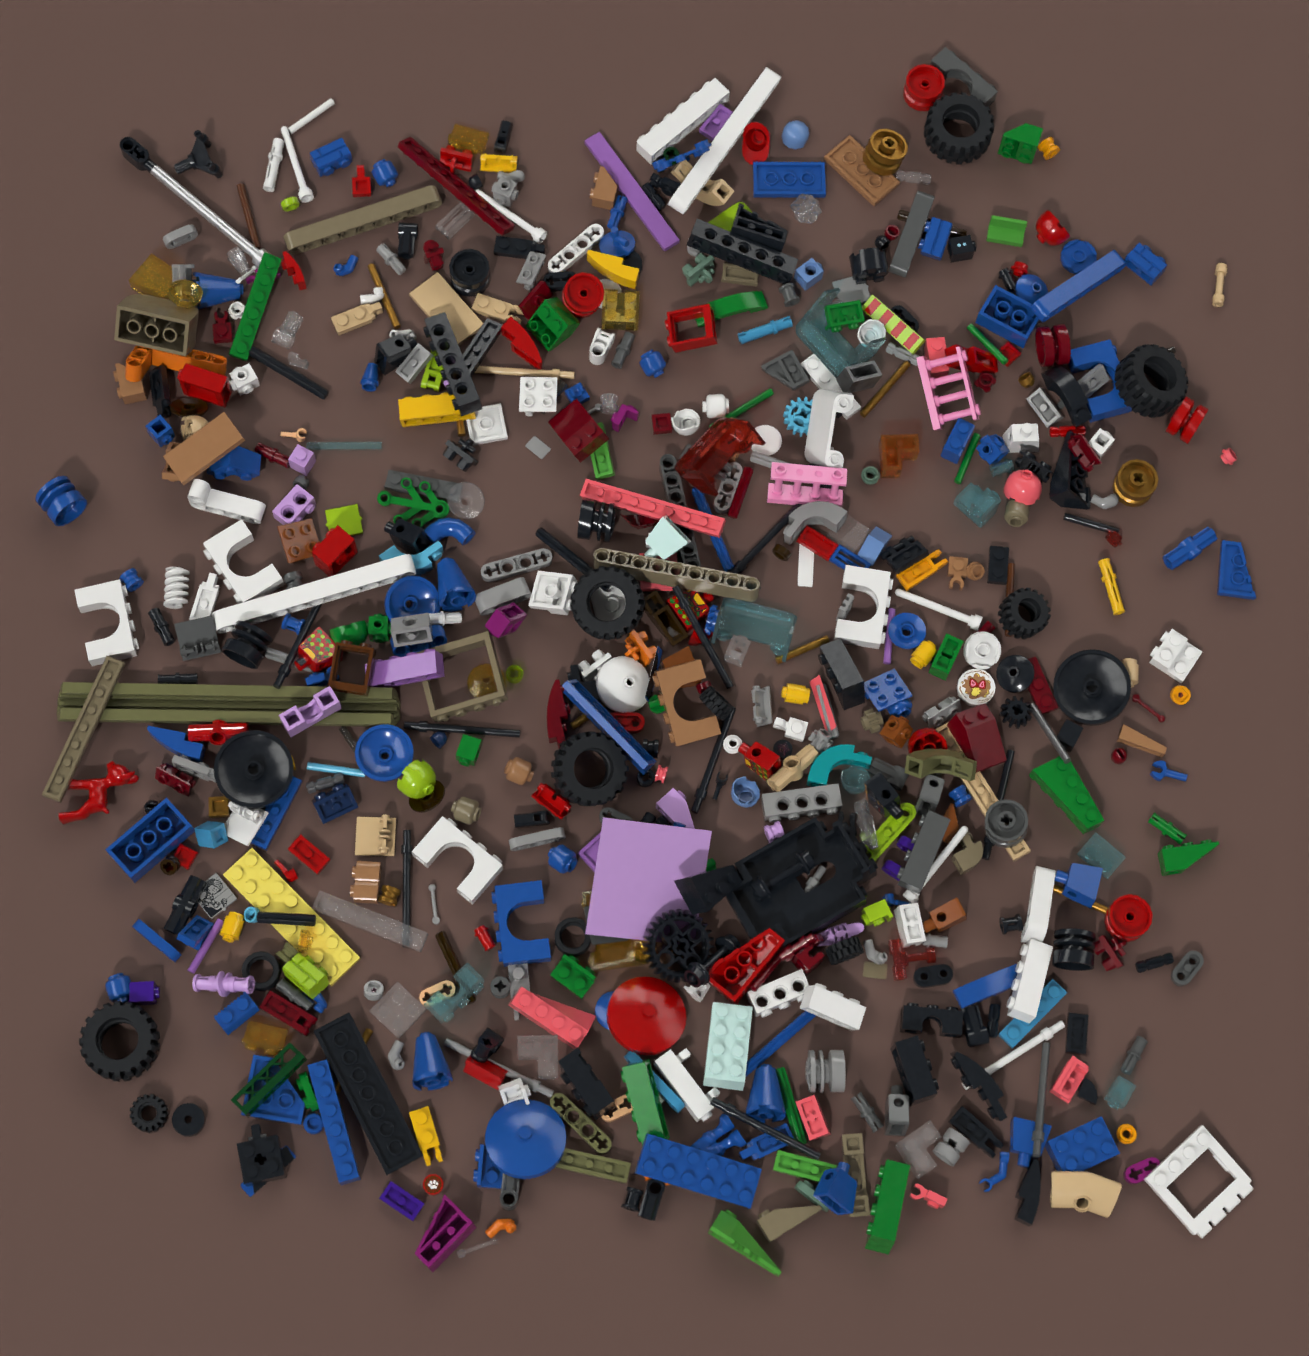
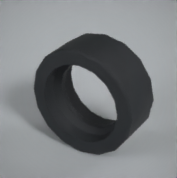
[555,917,591,956]
[241,951,281,991]

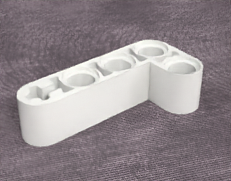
[187,479,266,524]
[1021,866,1056,943]

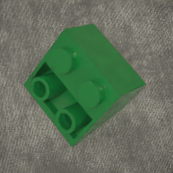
[997,123,1043,164]
[525,297,580,352]

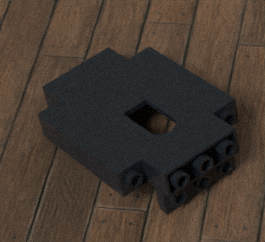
[725,817,878,949]

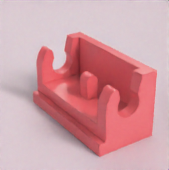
[1049,1056,1089,1104]
[796,1095,831,1140]

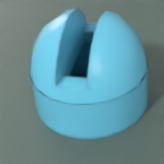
[244,907,260,923]

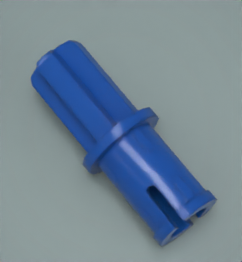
[607,195,628,229]

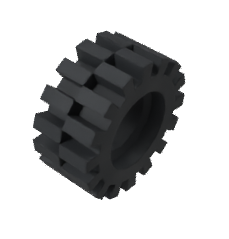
[699,685,734,720]
[825,937,864,965]
[129,1094,169,1133]

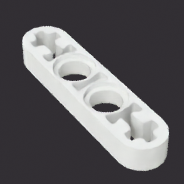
[548,224,604,273]

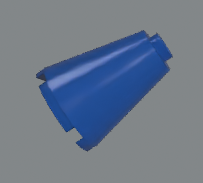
[192,272,244,309]
[437,557,476,612]
[412,1032,453,1091]
[745,1064,786,1123]

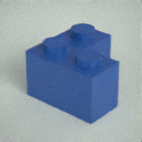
[206,446,261,481]

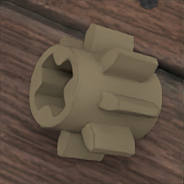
[860,708,884,734]

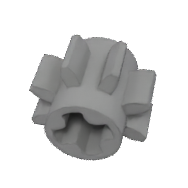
[808,728,833,753]

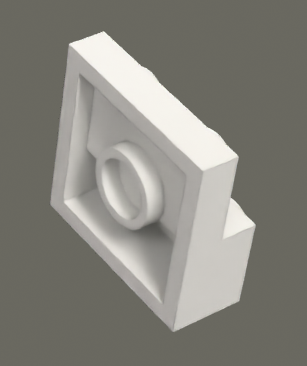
[528,571,578,615]
[1149,629,1202,683]

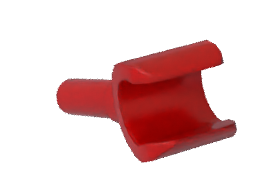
[274,859,298,882]

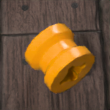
[1037,137,1060,160]

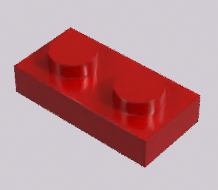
[288,834,331,875]

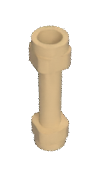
[1212,263,1227,307]

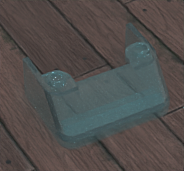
[796,288,887,378]
[711,597,797,662]

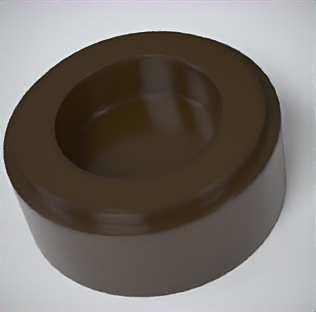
[772,544,791,561]

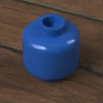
[372,159,399,188]
[639,349,666,378]
[886,698,913,718]
[548,845,578,874]
[105,973,131,1003]

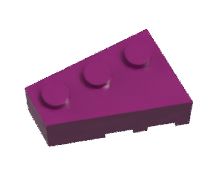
[414,1194,477,1272]

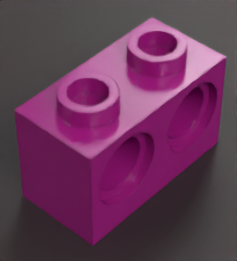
[485,602,527,638]

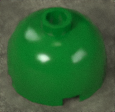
[329,620,368,653]

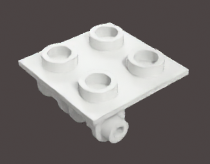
[519,377,558,416]
[225,802,269,846]

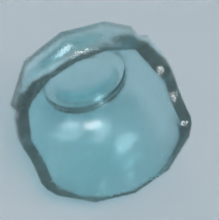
[840,765,871,794]

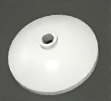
[596,656,649,713]

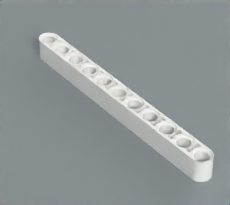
[668,67,781,215]
[212,554,416,633]

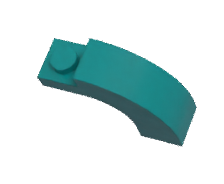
[806,744,872,787]

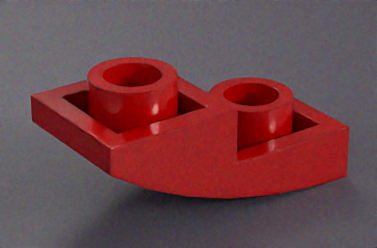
[281,251,307,290]

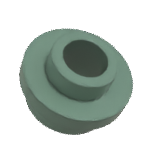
[861,466,880,485]

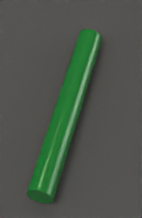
[967,324,1008,365]
[954,433,981,484]

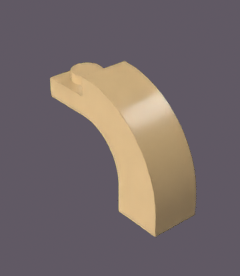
[671,160,734,206]

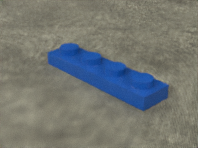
[251,776,302,851]

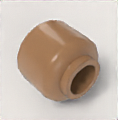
[504,757,534,785]

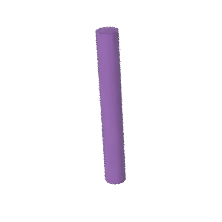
[883,608,895,664]
[187,918,224,974]

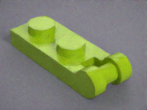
[421,349,448,392]

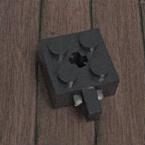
[237,1124,287,1187]

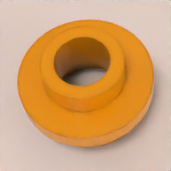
[1116,1124,1137,1144]

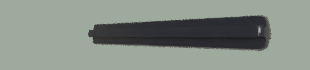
[249,346,329,400]
[535,527,611,591]

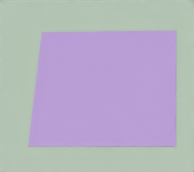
[585,817,712,944]

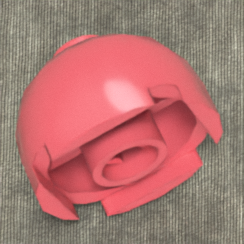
[1003,469,1042,505]

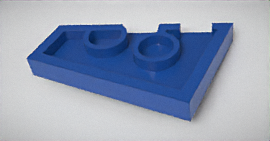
[1217,540,1256,600]

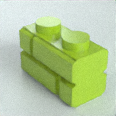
[282,953,329,999]

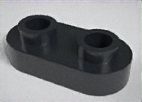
[913,964,953,988]

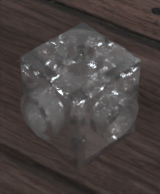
[790,194,822,224]

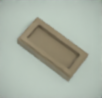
[721,263,759,287]

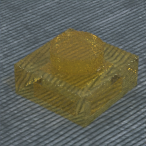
[297,929,313,954]

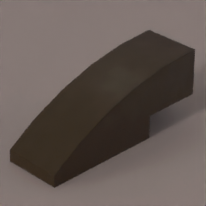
[644,590,689,647]

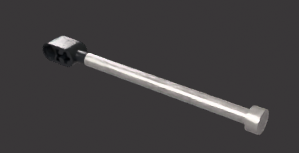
[119,137,270,267]

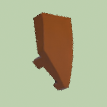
[942,802,959,843]

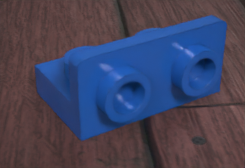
[473,1144,503,1189]

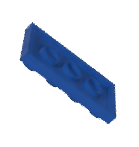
[753,162,826,198]

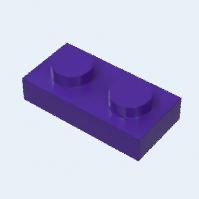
[379,1181,425,1222]

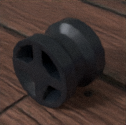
[643,739,659,758]

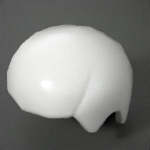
[857,319,886,348]
[671,409,701,436]

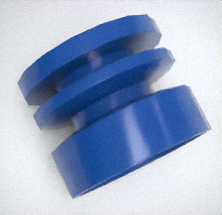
[35,476,87,526]

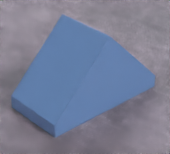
[857,526,892,567]

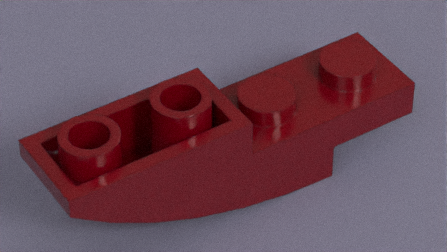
[547,679,571,749]

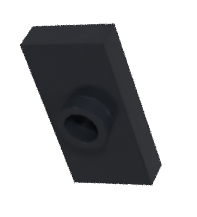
[1065,1012,1089,1055]

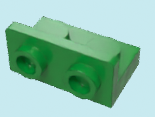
[824,300,865,333]
[550,954,596,999]

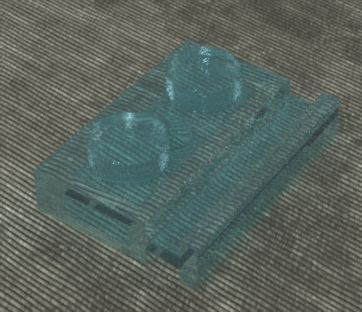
[1077,832,1126,879]

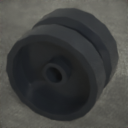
[449,249,490,297]

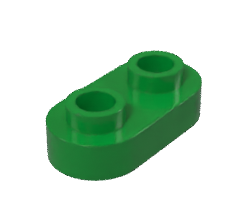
[296,1071,319,1112]

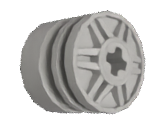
[805,1050,846,1093]

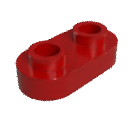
[611,712,645,733]

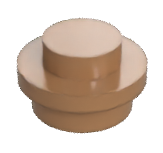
[966,561,985,580]

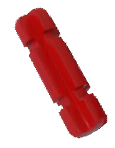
[1049,426,1086,437]

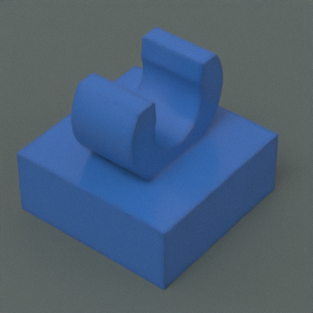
[564,382,590,404]

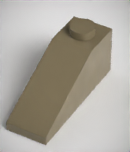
[756,1205,822,1243]

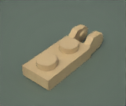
[471,293,524,324]

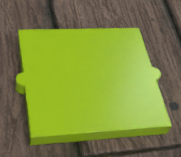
[325,504,363,536]

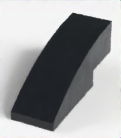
[1014,1158,1041,1227]

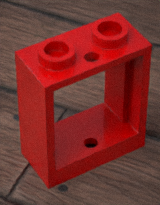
[665,303,718,353]
[177,363,232,408]

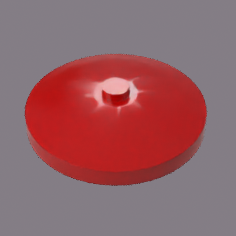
[606,976,686,1055]

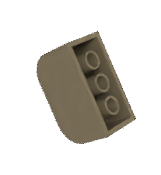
[114,294,199,356]

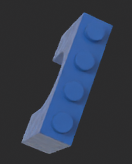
[1068,339,1132,423]
[491,880,551,967]

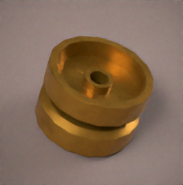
[862,129,908,176]
[1112,459,1158,507]

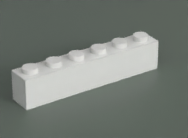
[636,78,730,165]

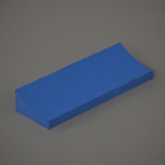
[562,679,657,775]

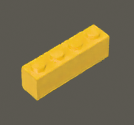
[398,392,476,427]

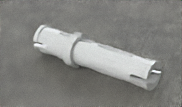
[263,138,285,192]

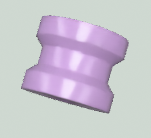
[764,821,785,843]

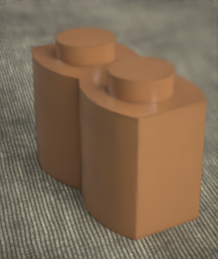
[350,861,382,904]

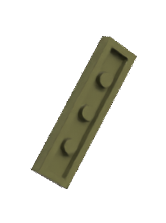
[554,1148,631,1184]

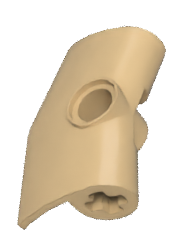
[1050,1171,1122,1218]

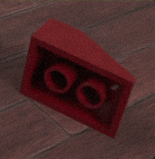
[548,398,609,463]
[947,703,1007,773]

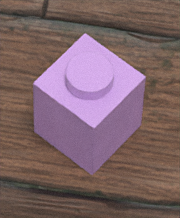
[288,444,316,476]

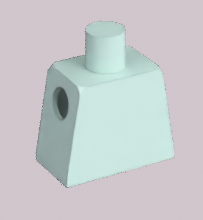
[644,515,691,560]

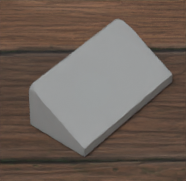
[1026,387,1064,428]

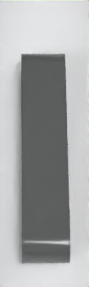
[889,191,935,278]

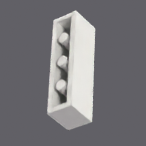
[1006,938,1053,1023]

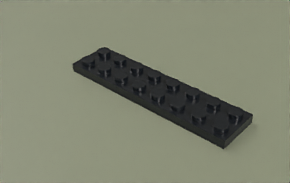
[313,1012,423,1176]

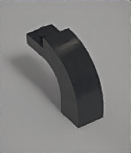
[1041,365,1092,427]

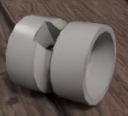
[932,1128,970,1167]

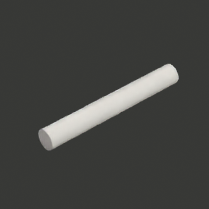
[288,98,335,134]

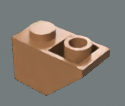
[589,166,617,210]
[113,363,147,405]

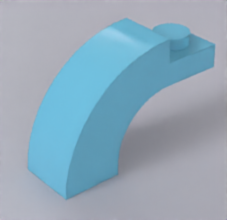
[379,541,444,576]

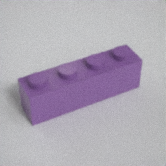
[365,649,445,688]

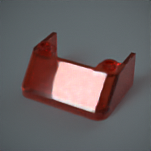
[674,417,766,496]

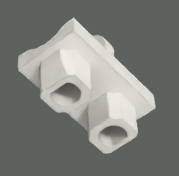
[578,649,612,682]

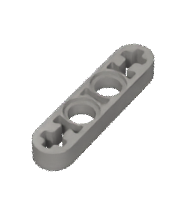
[481,548,552,582]

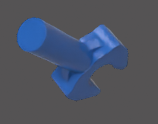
[1150,760,1188,782]

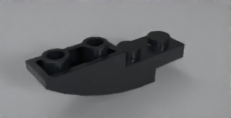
[950,1052,1007,1121]

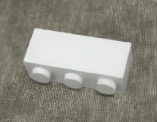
[800,983,866,1030]

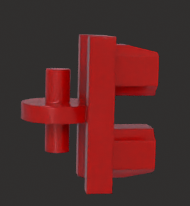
[440,145,473,173]

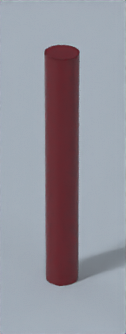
[750,947,784,992]

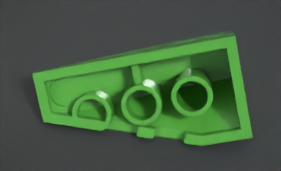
[708,1210,781,1277]

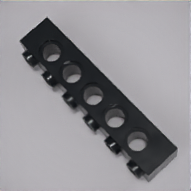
[687,219,798,284]
[423,312,482,416]

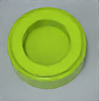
[281,197,300,211]

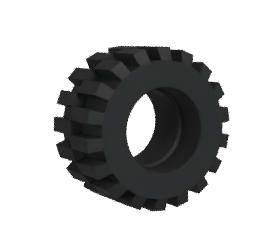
[998,588,1051,639]

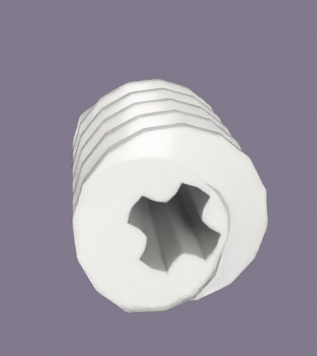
[163,567,190,609]

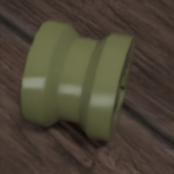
[276,942,299,964]

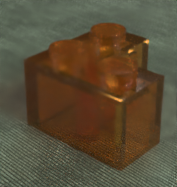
[879,434,919,478]

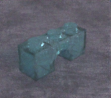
[424,962,485,1024]

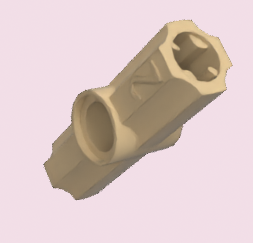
[767,744,819,792]

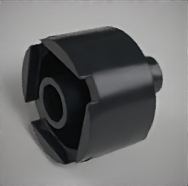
[849,248,889,284]

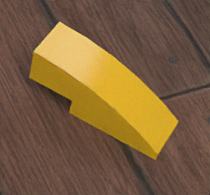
[587,250,639,289]

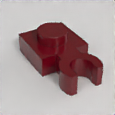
[212,311,233,344]

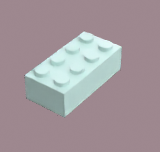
[703,1002,753,1091]

